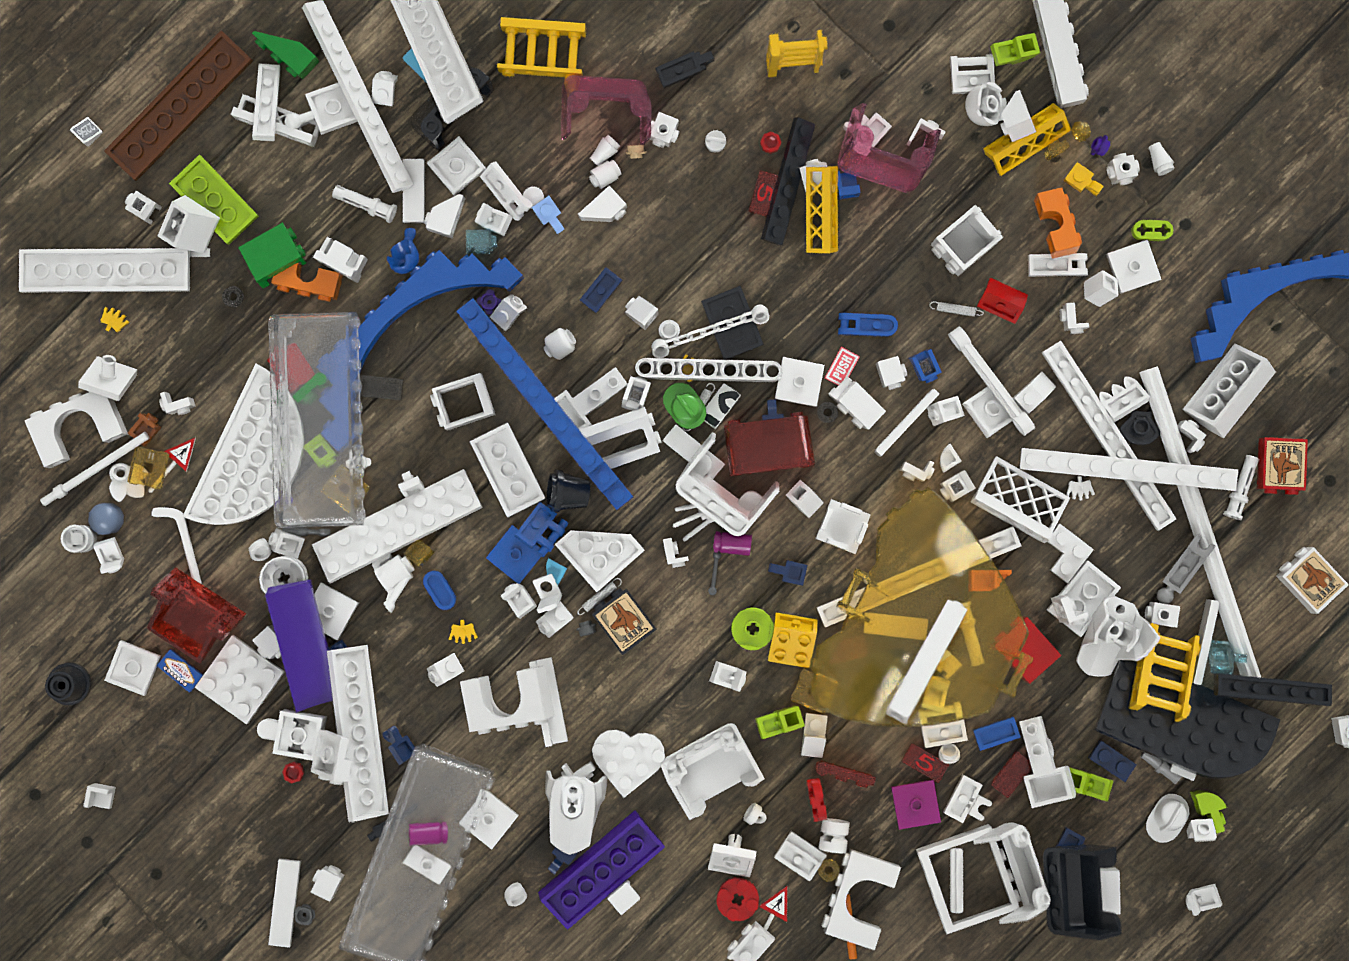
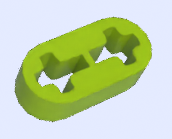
[1131,220,1174,241]

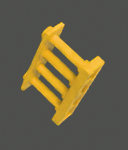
[497,17,586,81]
[766,30,827,77]
[1129,623,1201,722]

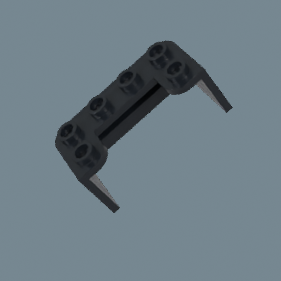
[1043,844,1122,941]

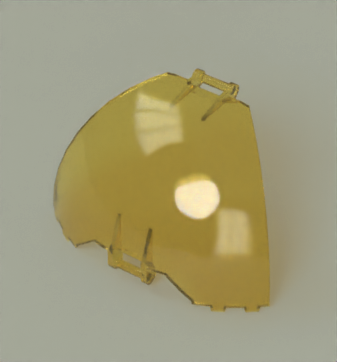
[810,487,1033,727]

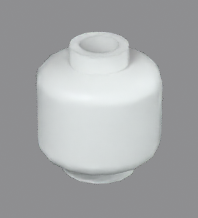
[544,328,576,360]

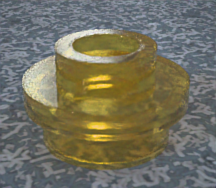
[1072,121,1091,142]
[818,859,839,881]

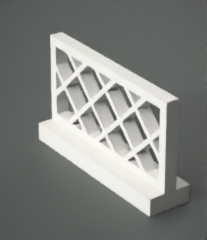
[970,456,1070,543]

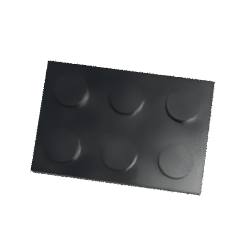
[701,286,764,360]

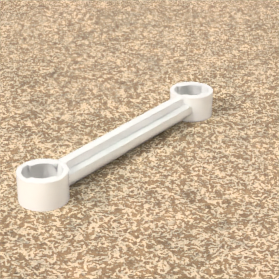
[948,326,1035,436]

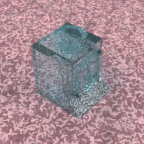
[466,230,497,256]

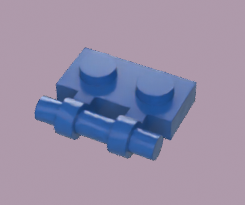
[514,502,568,557]

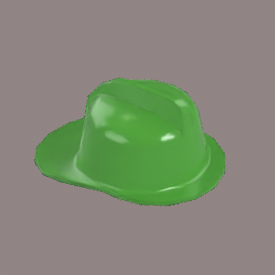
[663,383,706,429]

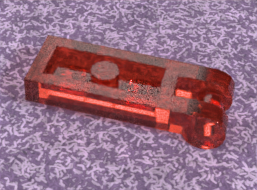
[815,761,876,788]

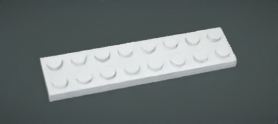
[391,0,483,124]
[19,248,190,293]
[312,469,483,583]
[327,645,389,822]

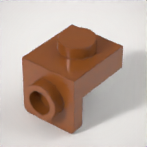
[128,413,162,447]

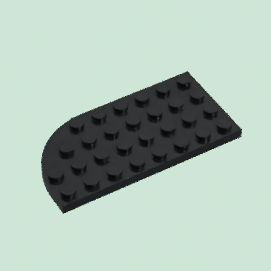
[1094,660,1280,779]

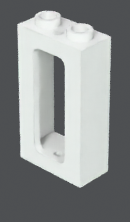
[579,407,662,477]

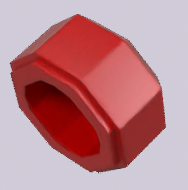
[760,132,781,154]
[282,761,305,783]

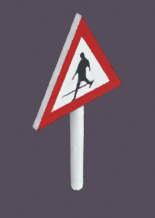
[148,438,196,493]
[759,886,788,930]

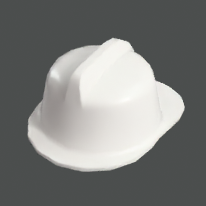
[1146,794,1189,843]

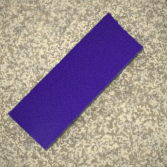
[265,579,333,713]
[538,810,665,930]

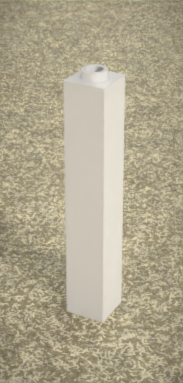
[886,599,967,724]

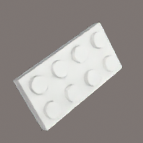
[470,423,546,517]

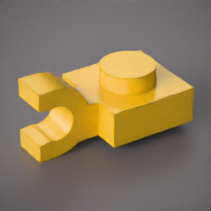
[1064,162,1104,196]

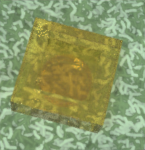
[1044,139,1070,161]
[403,539,434,568]

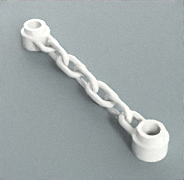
[651,305,769,358]

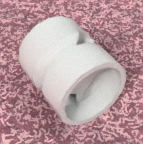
[61,525,97,553]
[819,818,850,853]

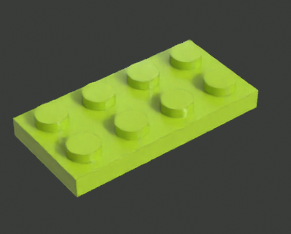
[169,154,259,245]

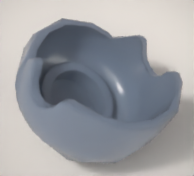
[88,503,124,535]

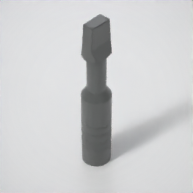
[282,527,331,536]

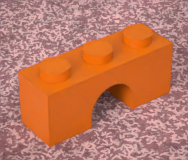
[1034,187,1082,259]
[272,263,343,302]

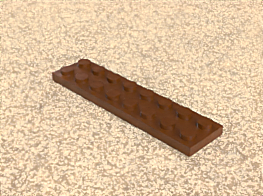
[104,30,253,181]

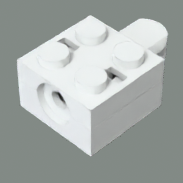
[257,709,327,761]

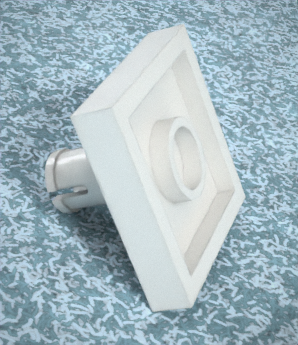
[78,355,137,401]
[708,834,756,877]

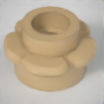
[625,145,646,158]

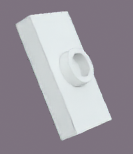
[403,845,451,885]

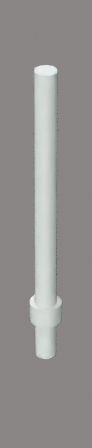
[40,432,150,506]

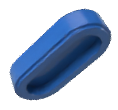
[423,571,456,610]

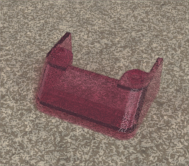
[561,75,651,144]
[838,103,941,193]

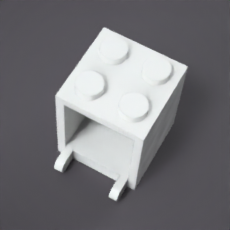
[931,205,1003,276]

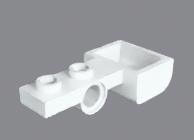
[554,367,628,429]
[1019,716,1076,808]

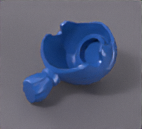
[387,228,419,274]

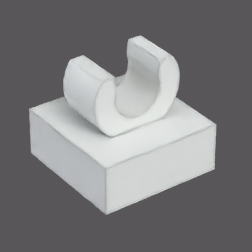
[398,471,425,498]

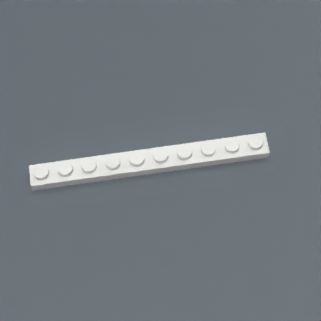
[302,0,413,193]
[1042,341,1176,531]
[1019,448,1238,491]
[816,526,1021,627]

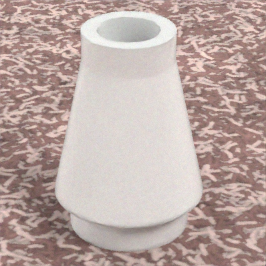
[590,135,620,166]
[1148,142,1174,176]

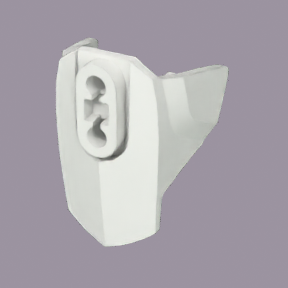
[1076,595,1160,676]
[545,771,608,855]

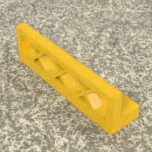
[983,103,1071,176]
[806,166,838,253]

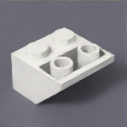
[158,195,220,253]

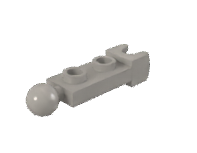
[1157,534,1215,604]

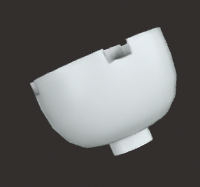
[965,82,1007,126]

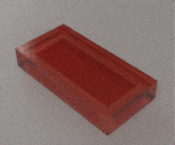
[990,751,1032,798]

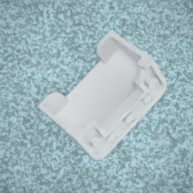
[661,723,764,820]

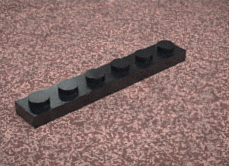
[761,117,815,246]
[1214,673,1332,707]

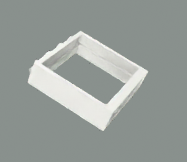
[916,824,1021,934]

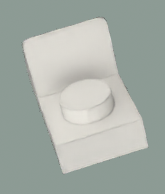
[801,713,827,758]

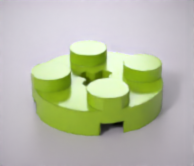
[731,607,774,650]

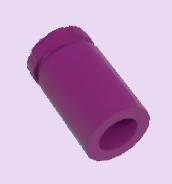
[713,531,752,556]
[408,822,448,846]

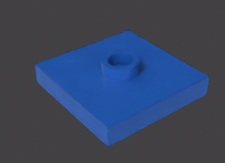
[486,525,541,584]

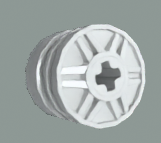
[259,555,308,594]

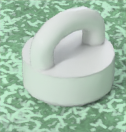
[705,130,726,153]
[249,538,271,561]
[744,803,767,825]
[504,882,527,906]

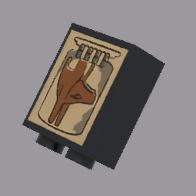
[592,588,657,655]

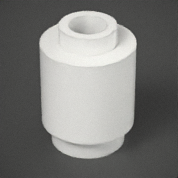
[589,160,622,189]

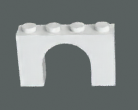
[24,392,128,468]
[460,665,554,734]
[822,849,901,950]

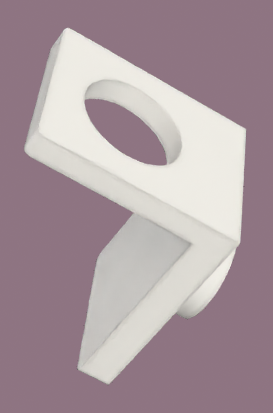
[906,118,945,146]
[533,574,562,613]

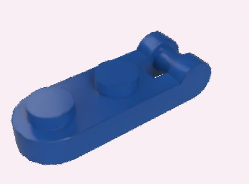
[838,313,898,337]

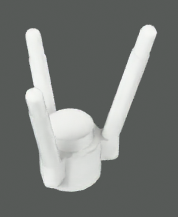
[673,504,714,541]

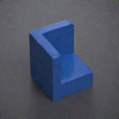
[838,171,861,200]

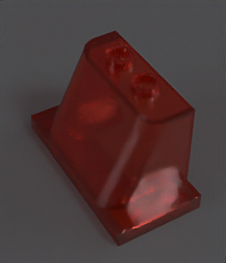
[147,567,246,663]

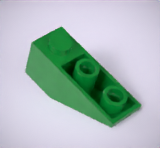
[252,31,320,80]

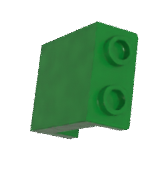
[238,223,306,289]

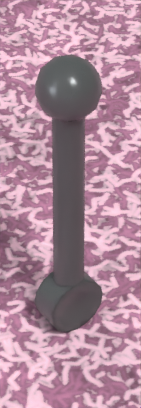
[708,551,721,595]

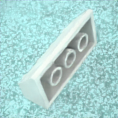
[1183,344,1276,438]

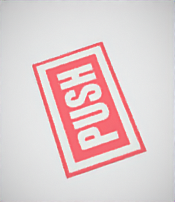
[825,347,860,386]

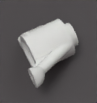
[372,554,415,613]

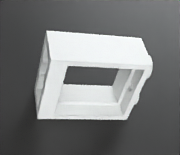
[430,373,495,431]

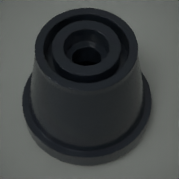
[546,469,590,512]
[45,662,91,705]

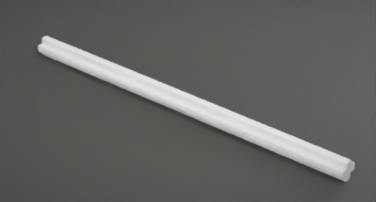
[1139,366,1261,677]

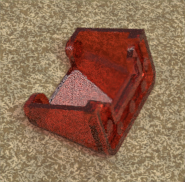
[723,412,815,477]

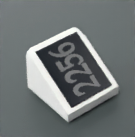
[70,117,103,147]

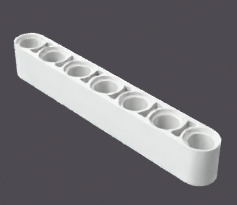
[635,358,782,382]

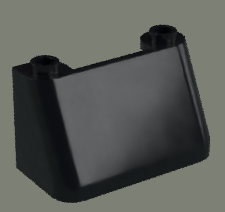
[411,65,494,152]

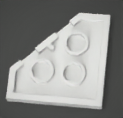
[555,530,645,592]

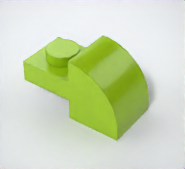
[990,33,1040,66]
[755,706,805,739]
[1069,767,1113,801]
[1190,790,1227,833]

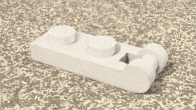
[480,162,532,221]
[1028,253,1088,277]

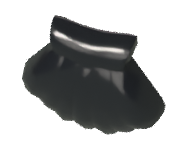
[1120,410,1161,445]

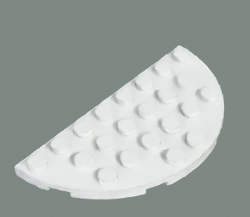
[182,364,305,525]

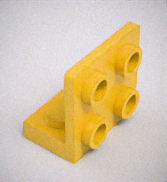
[768,612,818,668]

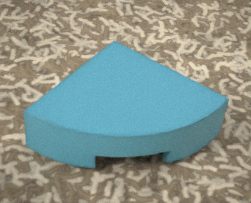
[546,558,567,585]

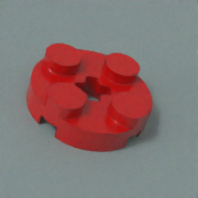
[806,778,827,822]
[716,877,759,921]

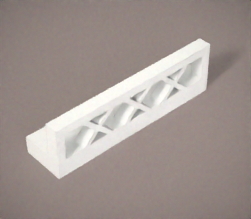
[231,94,320,147]
[529,657,568,747]

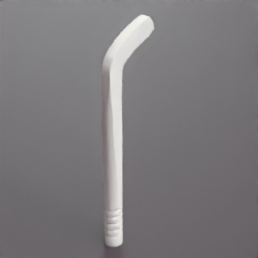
[152,507,207,604]

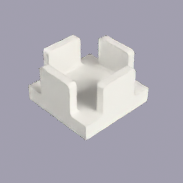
[313,237,368,283]
[815,499,871,554]

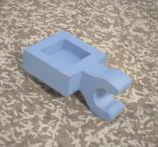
[531,195,564,234]

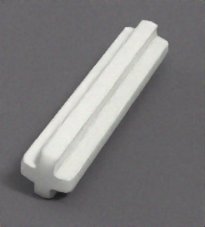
[950,848,963,913]

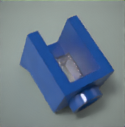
[908,349,941,383]

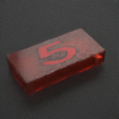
[749,170,778,217]
[901,743,949,783]

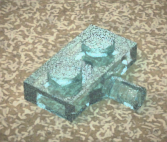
[1208,640,1247,675]

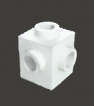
[647,112,679,148]
[1107,153,1140,185]

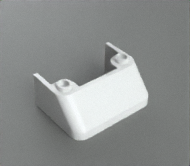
[676,432,779,536]
[973,822,1050,924]

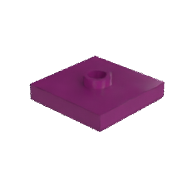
[891,779,941,830]

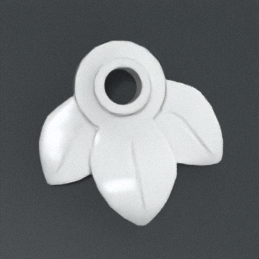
[109,463,149,502]

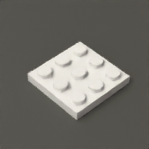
[195,635,285,724]

